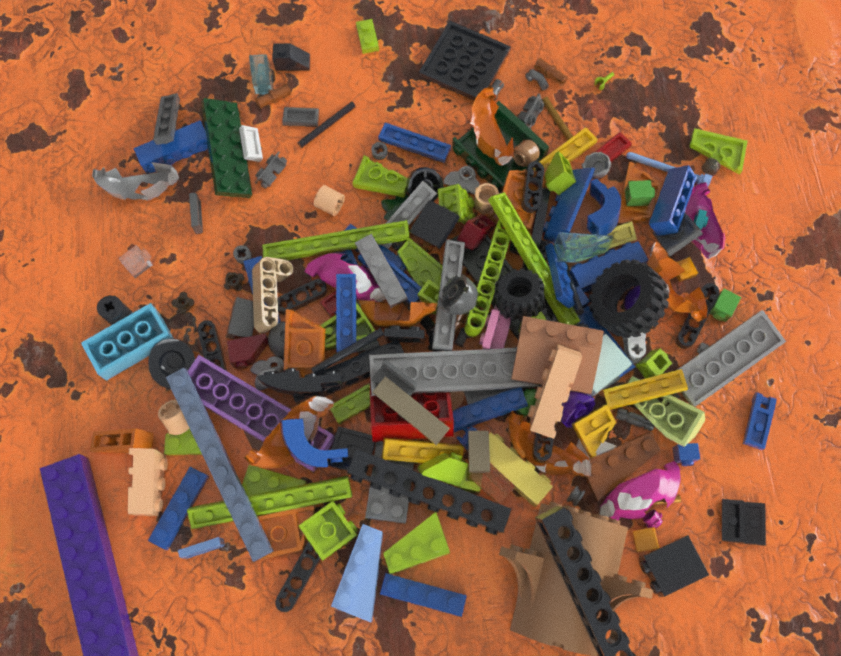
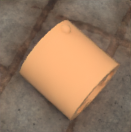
[474,183,499,214]
[314,185,345,216]
[158,400,189,435]

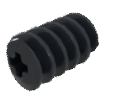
[97,295,132,325]

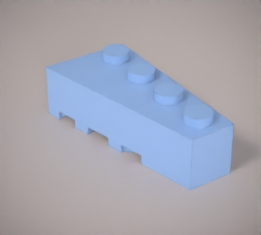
[331,524,384,622]

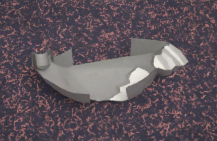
[92,162,179,201]

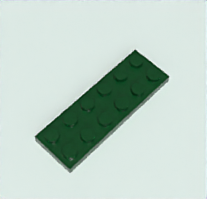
[201,98,252,198]

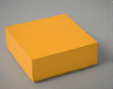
[633,527,659,552]

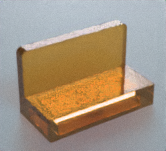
[469,463,515,504]

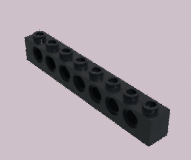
[347,449,511,536]
[535,506,636,656]

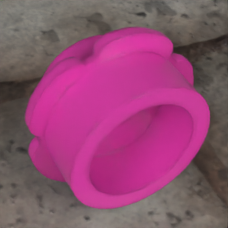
[643,510,663,529]

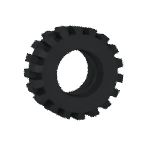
[494,268,545,322]

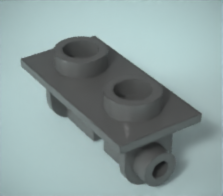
[518,93,544,129]
[255,151,287,189]

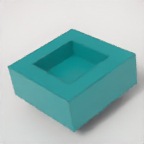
[693,209,708,230]

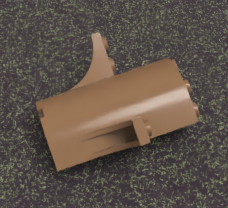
[499,502,654,656]

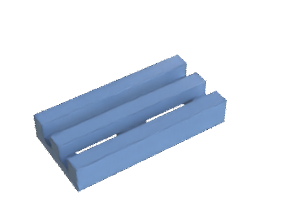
[178,537,225,559]

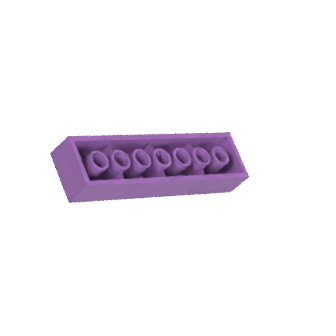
[188,355,335,473]

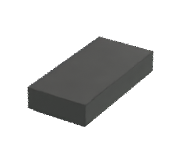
[282,107,319,127]
[189,193,203,234]

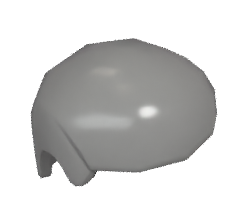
[582,152,611,179]

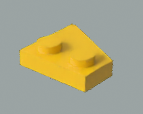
[572,405,616,458]

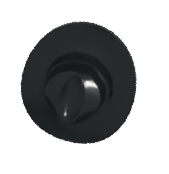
[148,338,195,389]

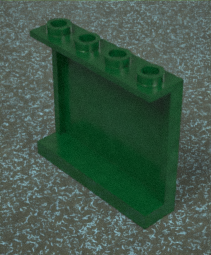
[452,101,549,193]

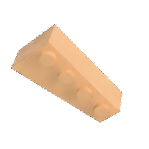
[527,344,582,439]

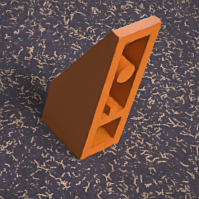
[90,428,154,453]

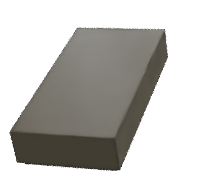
[468,431,490,473]

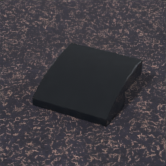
[722,499,766,546]

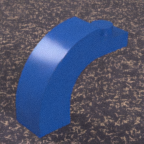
[587,178,621,240]
[280,419,348,467]

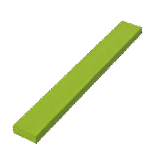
[488,192,581,325]
[262,220,410,260]
[187,476,352,529]

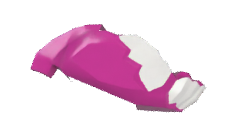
[685,182,725,259]
[304,253,386,302]
[600,461,681,520]

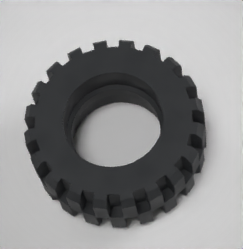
[589,259,669,338]

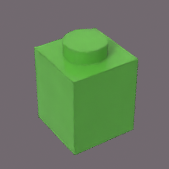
[625,180,655,206]
[709,288,741,322]

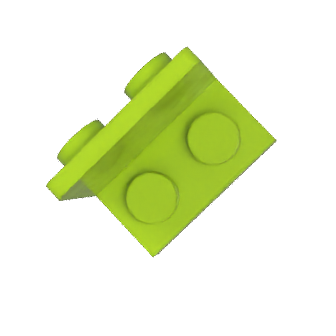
[438,184,475,225]

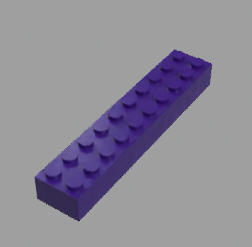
[40,454,139,656]

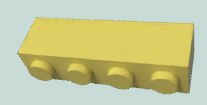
[489,432,553,507]

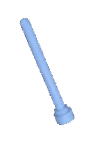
[626,152,712,186]

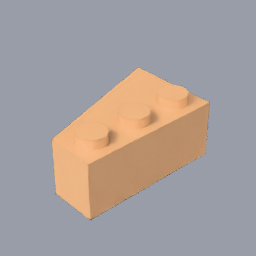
[128,448,168,516]

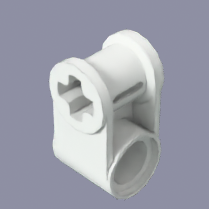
[623,332,646,364]

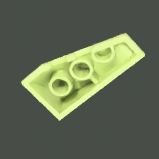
[628,376,705,447]

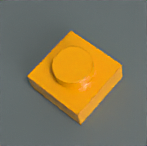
[676,257,698,282]

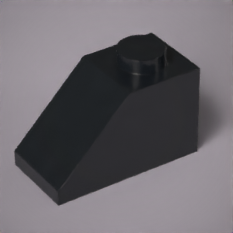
[272,43,310,71]

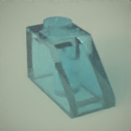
[249,54,273,94]

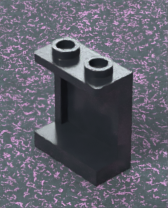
[639,535,709,597]

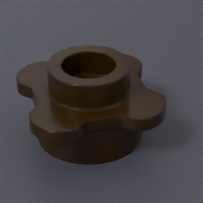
[224,272,244,291]
[171,292,195,314]

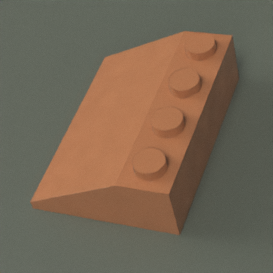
[511,316,604,395]

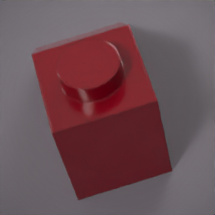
[457,214,496,250]
[227,334,268,369]

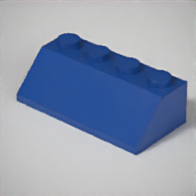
[543,167,595,246]

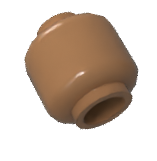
[513,140,540,167]

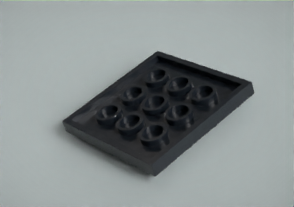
[419,21,511,101]

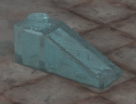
[554,232,613,263]

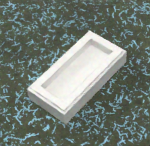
[239,125,263,162]

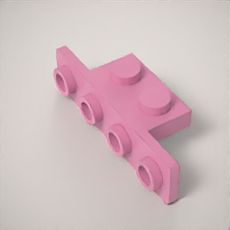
[479,304,511,349]

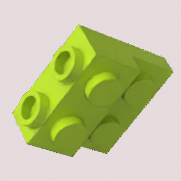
[299,501,357,561]

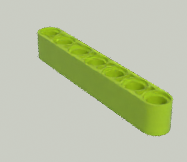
[464,220,510,337]

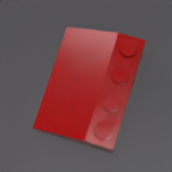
[369,381,454,442]

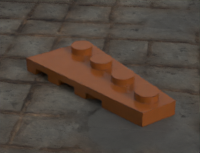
[585,432,660,501]

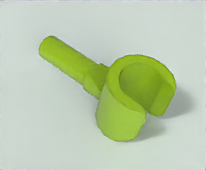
[594,72,614,90]

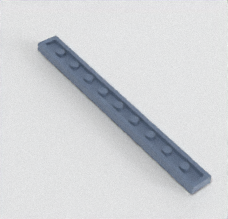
[166,368,273,562]

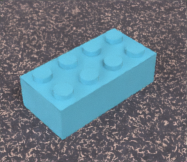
[81,303,174,381]

